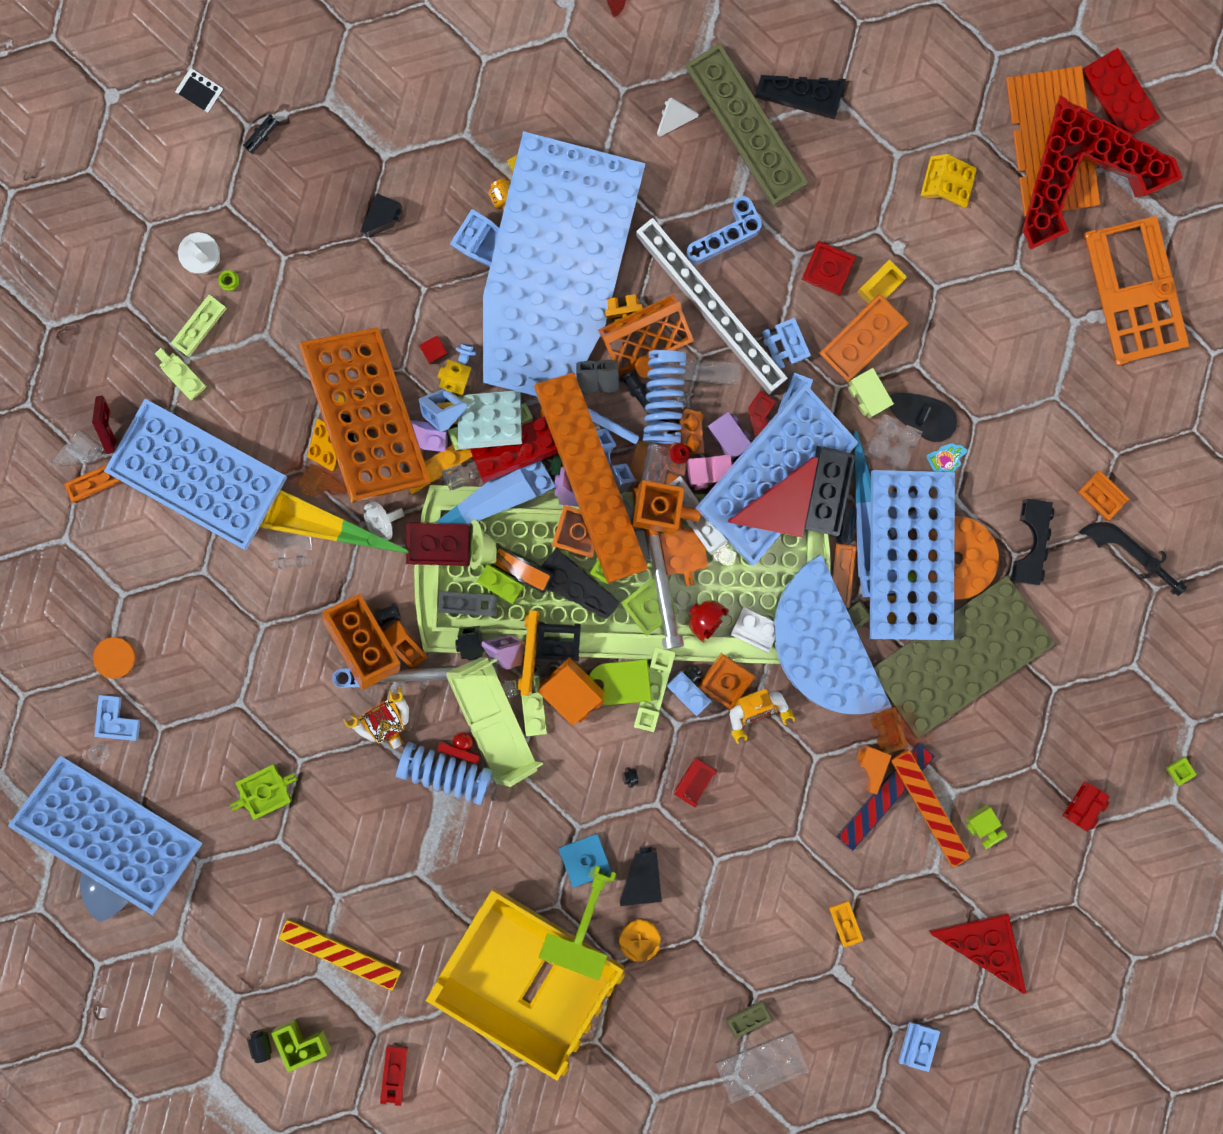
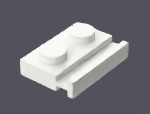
[730,607,775,653]

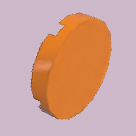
[93,637,136,679]

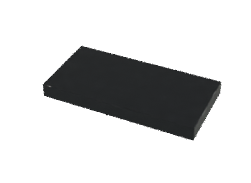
[804,446,856,537]

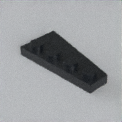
[755,75,846,120]
[542,548,621,619]

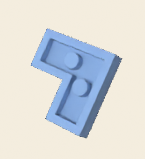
[94,695,140,741]

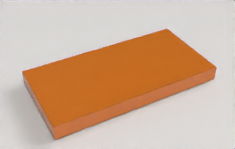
[819,293,909,382]

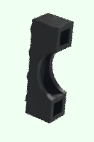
[1010,499,1054,586]

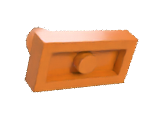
[680,411,704,455]

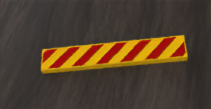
[278,919,402,991]

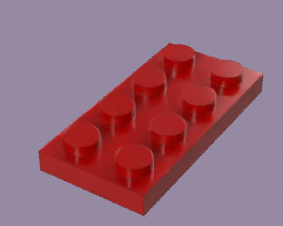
[1082,48,1160,136]
[470,416,558,483]

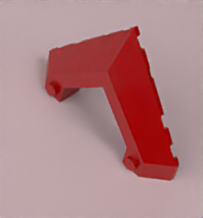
[1022,95,1183,250]

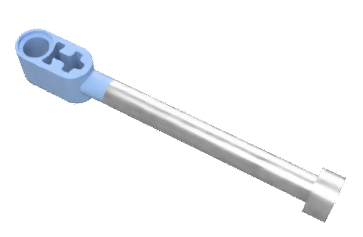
[332,662,498,688]

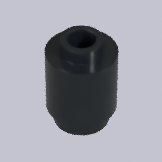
[247,1029,272,1063]

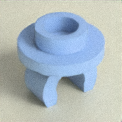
[456,343,477,365]

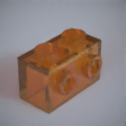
[870,705,908,753]

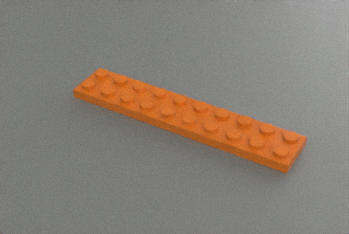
[534,372,648,583]

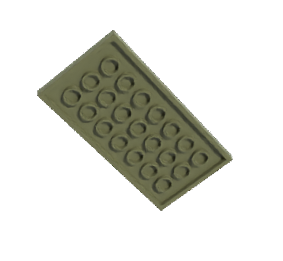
[873,575,1055,739]

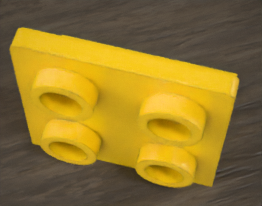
[920,154,977,208]

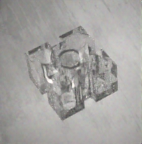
[864,414,922,471]

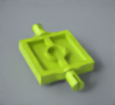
[230,764,298,820]

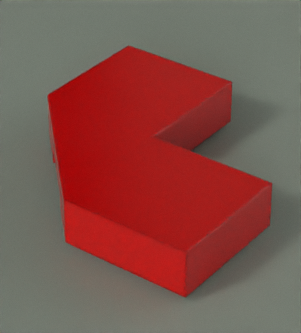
[748,391,777,438]

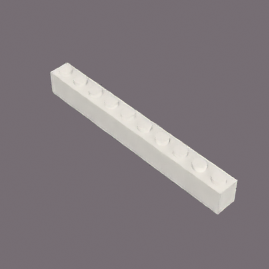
[636,218,788,395]

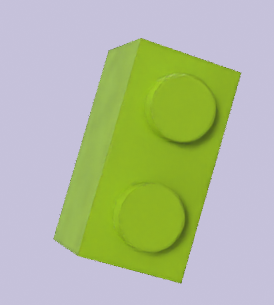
[477,564,525,604]

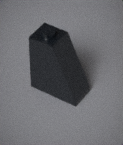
[620,846,662,906]

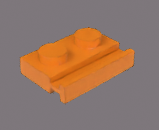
[1077,470,1129,521]

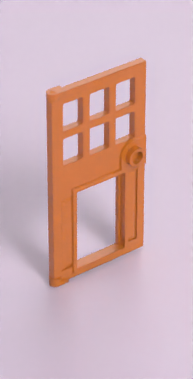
[1083,216,1189,366]

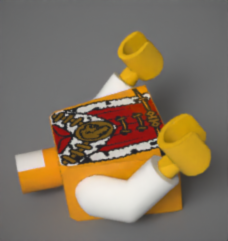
[343,687,409,750]
[730,689,795,744]

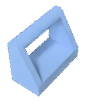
[419,389,467,432]

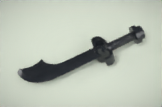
[1079,522,1187,596]

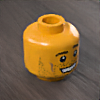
[488,178,511,210]

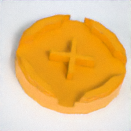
[619,919,661,962]

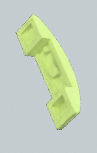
[634,646,676,732]

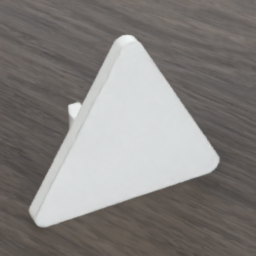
[657,98,698,137]

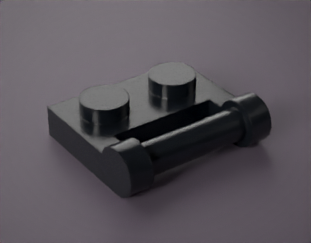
[537,621,581,661]

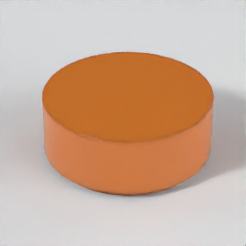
[635,356,652,378]

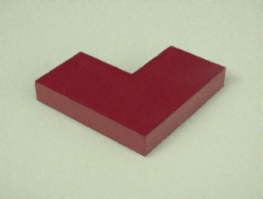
[92,395,116,454]

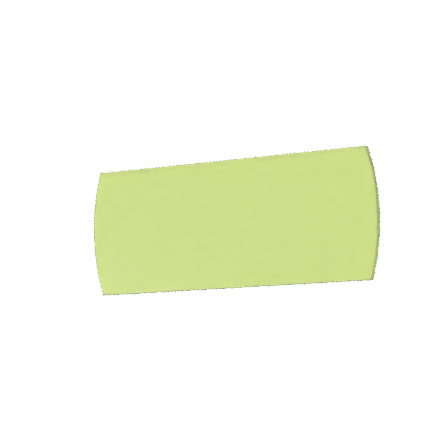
[414,485,831,664]

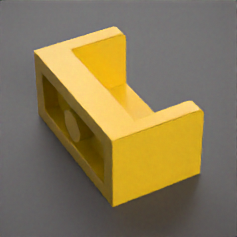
[857,259,907,304]

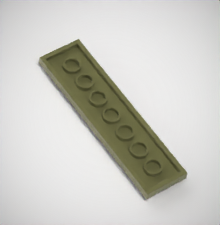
[684,43,808,206]

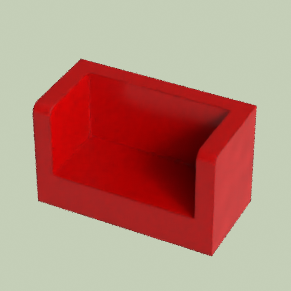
[673,757,717,808]

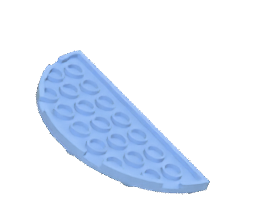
[774,555,891,714]

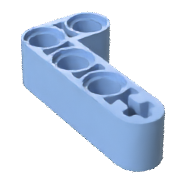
[686,196,762,265]

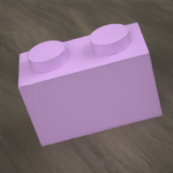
[707,412,753,461]

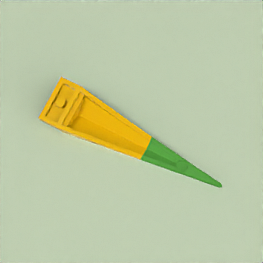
[260,490,409,553]

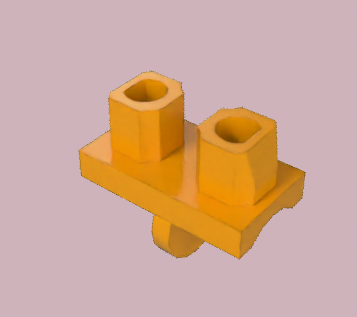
[605,294,643,321]

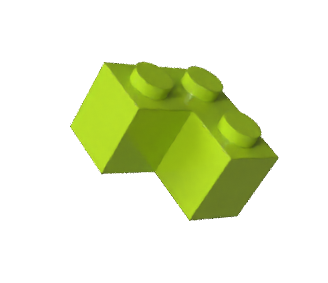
[271,1019,331,1072]

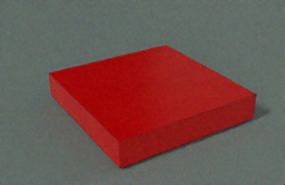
[801,241,856,296]

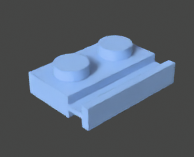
[898,1021,940,1072]

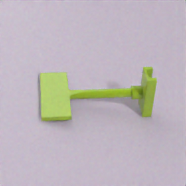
[538,866,616,980]

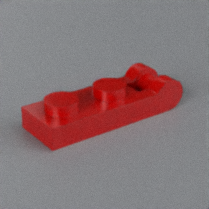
[380,1045,408,1106]

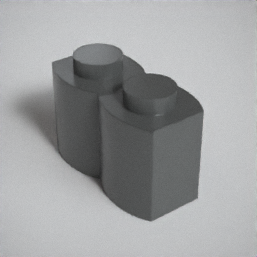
[576,360,619,395]

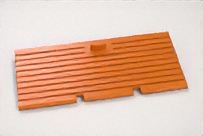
[1006,66,1100,217]

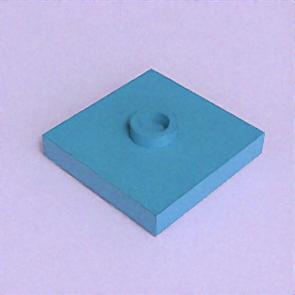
[558,833,612,888]

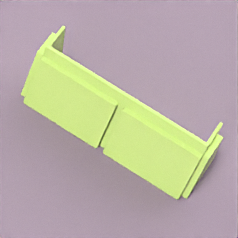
[446,658,543,787]

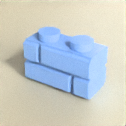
[666,671,711,716]

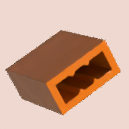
[537,657,605,726]

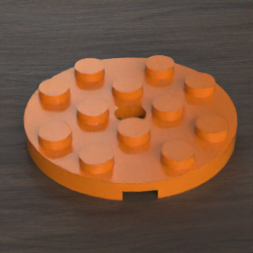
[914,516,999,599]

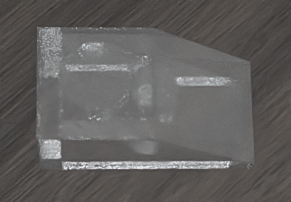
[52,430,103,466]

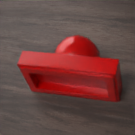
[438,732,481,764]

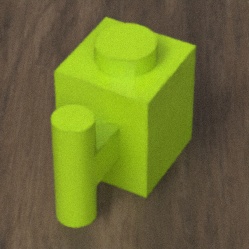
[965,805,1008,850]

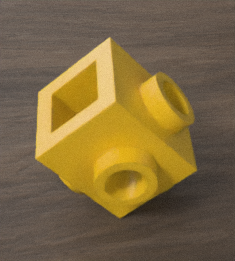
[437,360,471,395]

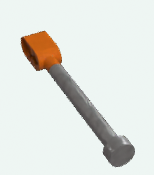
[632,488,684,650]

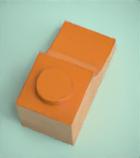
[856,745,891,795]

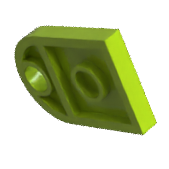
[589,659,652,705]

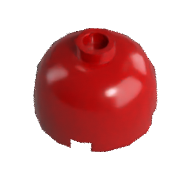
[689,600,729,643]

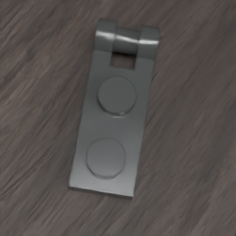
[438,591,499,616]

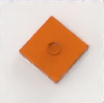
[697,653,756,710]

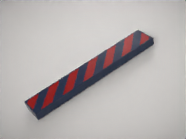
[836,742,935,851]

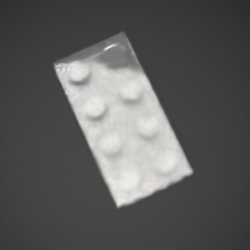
[715,1031,809,1103]

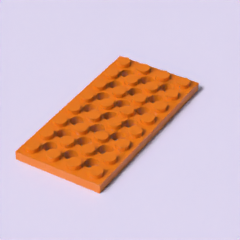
[299,327,431,503]

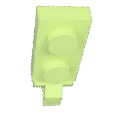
[155,348,207,401]

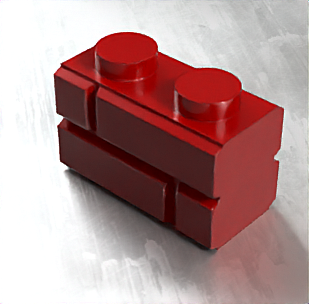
[1062,781,1110,832]

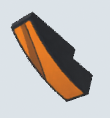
[491,545,555,593]

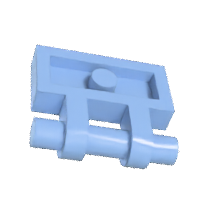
[762,317,811,370]

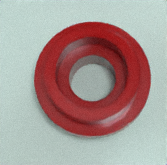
[670,443,690,464]

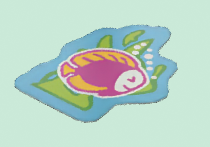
[927,443,967,472]

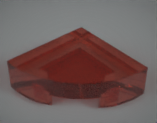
[606,0,626,18]

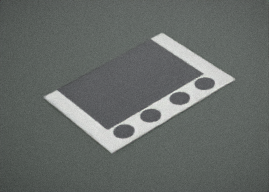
[175,68,223,113]

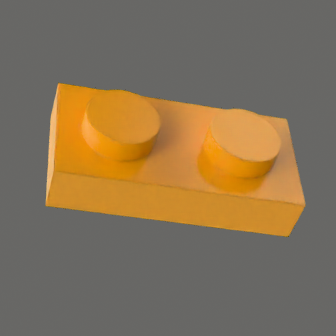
[828,900,863,948]

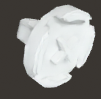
[178,232,220,274]
[364,501,405,541]

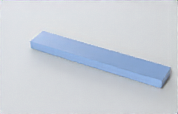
[525,376,639,444]

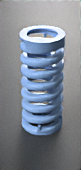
[643,350,687,444]
[396,742,493,806]

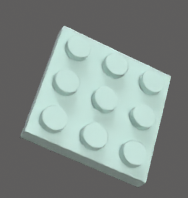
[458,391,522,449]

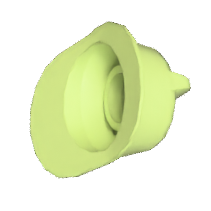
[470,519,497,570]

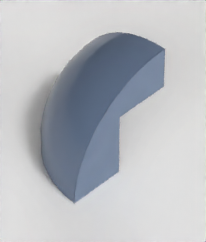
[80,873,128,922]

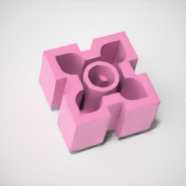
[687,455,732,491]

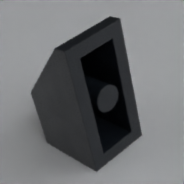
[360,193,403,238]

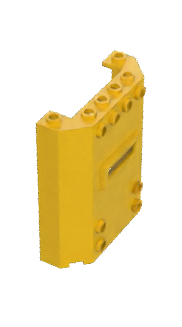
[425,887,625,1081]

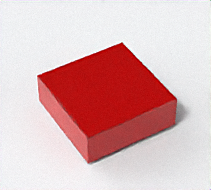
[419,336,448,364]

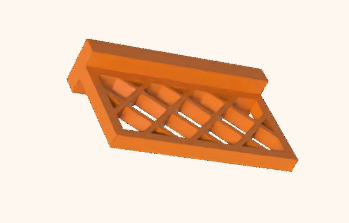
[598,294,694,376]

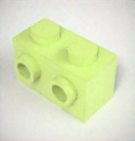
[848,368,894,418]

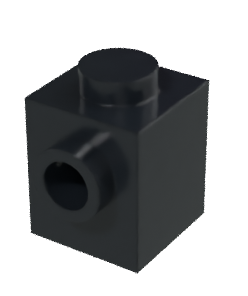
[455,626,484,660]

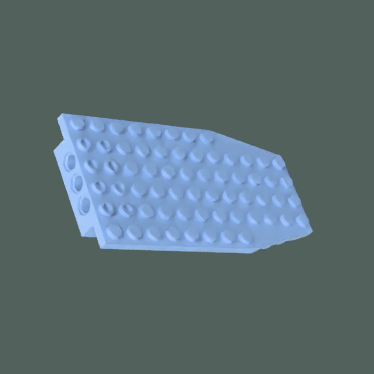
[483,131,646,396]

